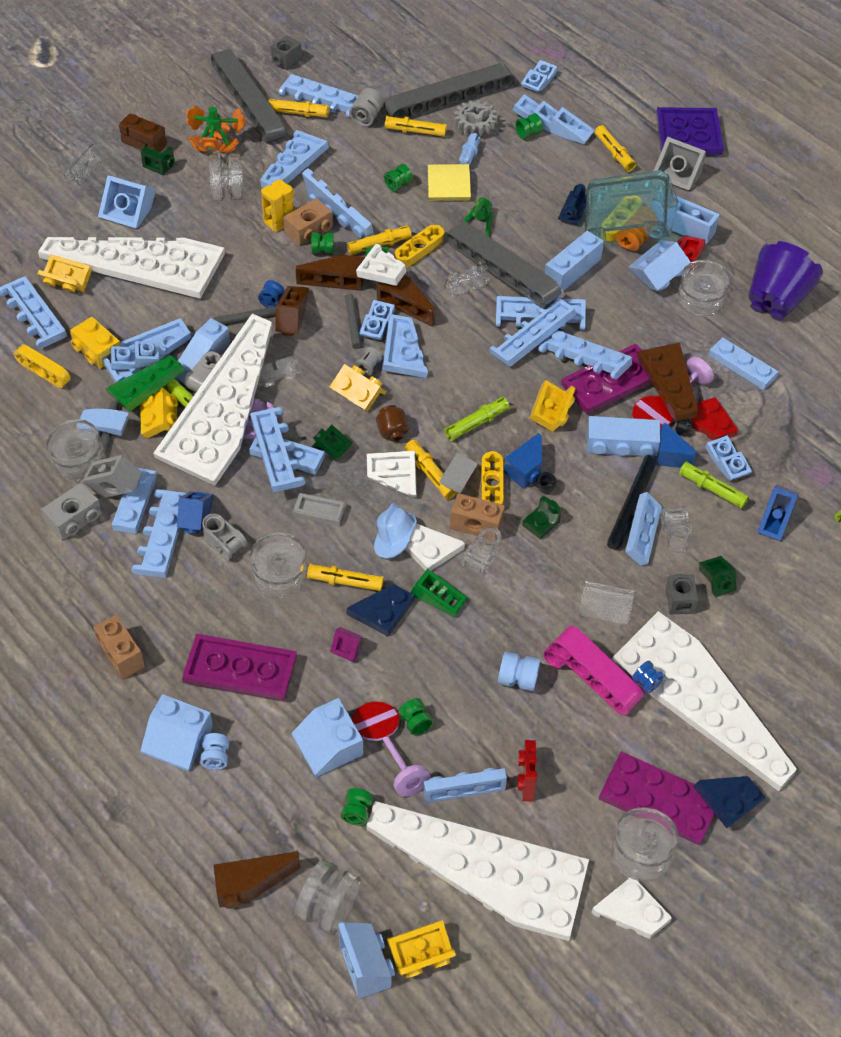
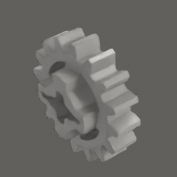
[454,100,498,136]

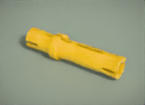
[268,98,329,118]
[385,116,447,137]
[594,125,637,172]
[347,225,412,256]
[405,440,457,500]
[307,563,384,591]

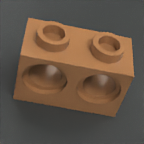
[93,615,145,680]

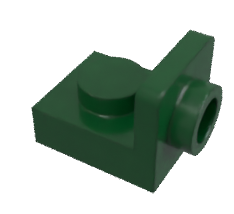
[140,146,175,175]
[311,424,352,461]
[522,495,562,540]
[699,556,737,597]

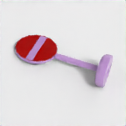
[632,356,714,431]
[352,701,431,797]

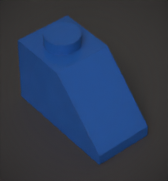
[503,433,542,489]
[757,484,799,541]
[177,491,214,533]

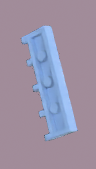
[279,74,358,118]
[0,276,67,349]
[496,296,586,330]
[489,297,576,367]
[538,330,632,380]
[250,407,306,492]
[131,489,186,578]

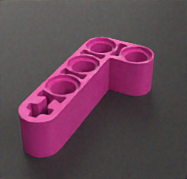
[543,626,644,715]

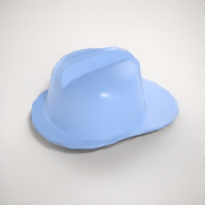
[374,503,417,559]

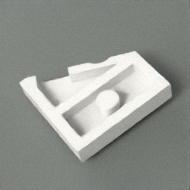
[356,244,406,286]
[367,451,417,498]
[405,524,465,571]
[591,876,672,939]

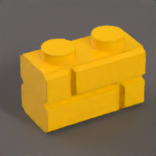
[261,179,296,232]

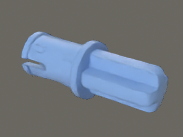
[459,133,481,165]

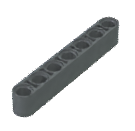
[210,49,286,143]
[384,63,515,119]
[445,221,562,307]

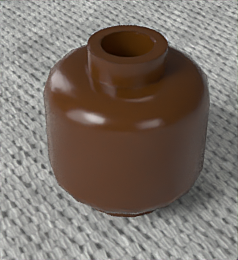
[376,405,409,442]

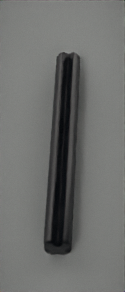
[607,455,657,550]

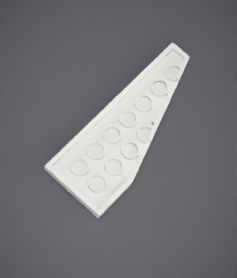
[38,237,225,299]
[153,314,273,486]
[611,611,797,791]
[367,801,589,941]

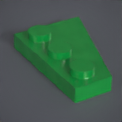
[106,355,184,412]

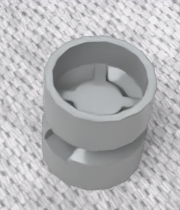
[349,88,384,127]

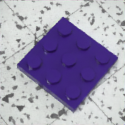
[656,107,723,155]

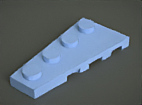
[260,130,329,188]
[302,168,374,238]
[103,318,191,383]

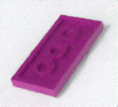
[561,344,652,415]
[182,634,297,701]
[599,751,714,845]

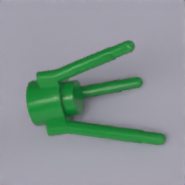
[463,198,493,237]

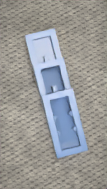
[512,94,595,144]

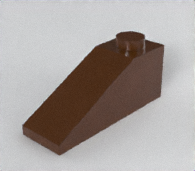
[296,255,365,291]
[377,274,435,327]
[275,286,309,336]
[213,851,300,909]

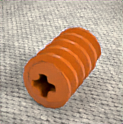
[615,207,658,252]

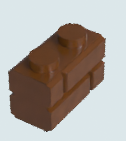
[119,113,167,152]

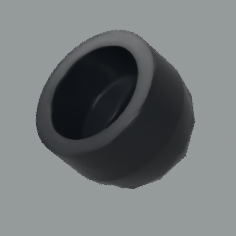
[675,419,694,435]
[537,472,557,493]

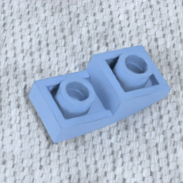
[521,60,557,93]
[359,300,395,340]
[111,341,159,370]
[76,409,129,436]
[705,435,752,481]

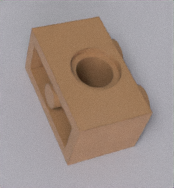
[283,198,333,246]
[450,493,505,541]

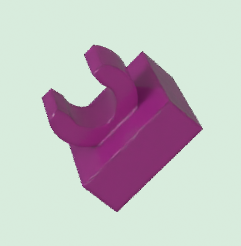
[330,627,363,662]

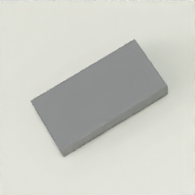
[439,452,478,494]
[293,493,346,526]

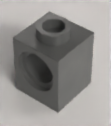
[271,35,302,70]
[665,574,698,615]

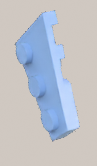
[382,314,428,378]

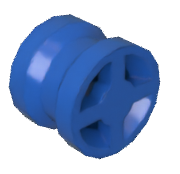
[258,280,285,308]
[632,660,665,694]

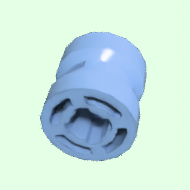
[200,733,229,770]

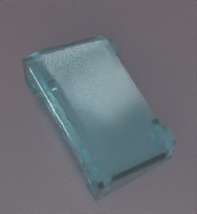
[585,170,679,242]

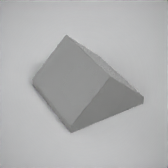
[652,137,706,191]

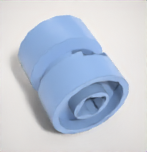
[498,651,541,692]

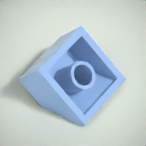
[98,175,156,228]
[628,240,691,291]
[141,694,213,772]
[292,698,364,778]
[338,922,395,999]

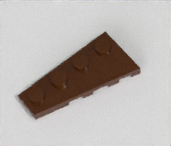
[637,342,698,422]

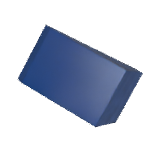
[657,423,697,468]

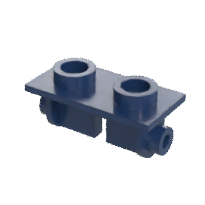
[558,184,590,225]

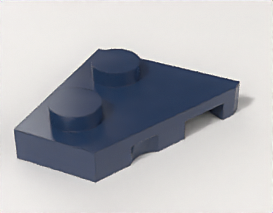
[347,584,415,637]
[693,776,766,828]

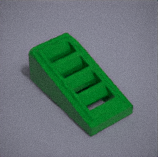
[410,568,468,617]

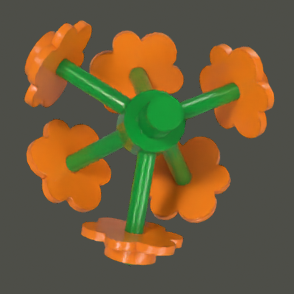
[186,106,245,153]

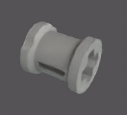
[354,347,382,377]

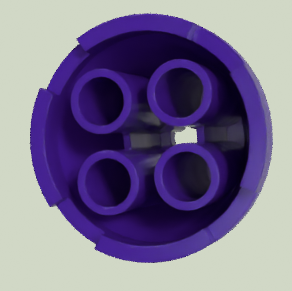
[748,241,823,321]

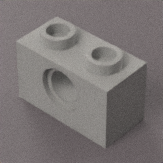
[82,455,142,498]
[41,482,102,541]

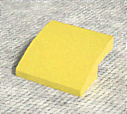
[428,164,471,201]

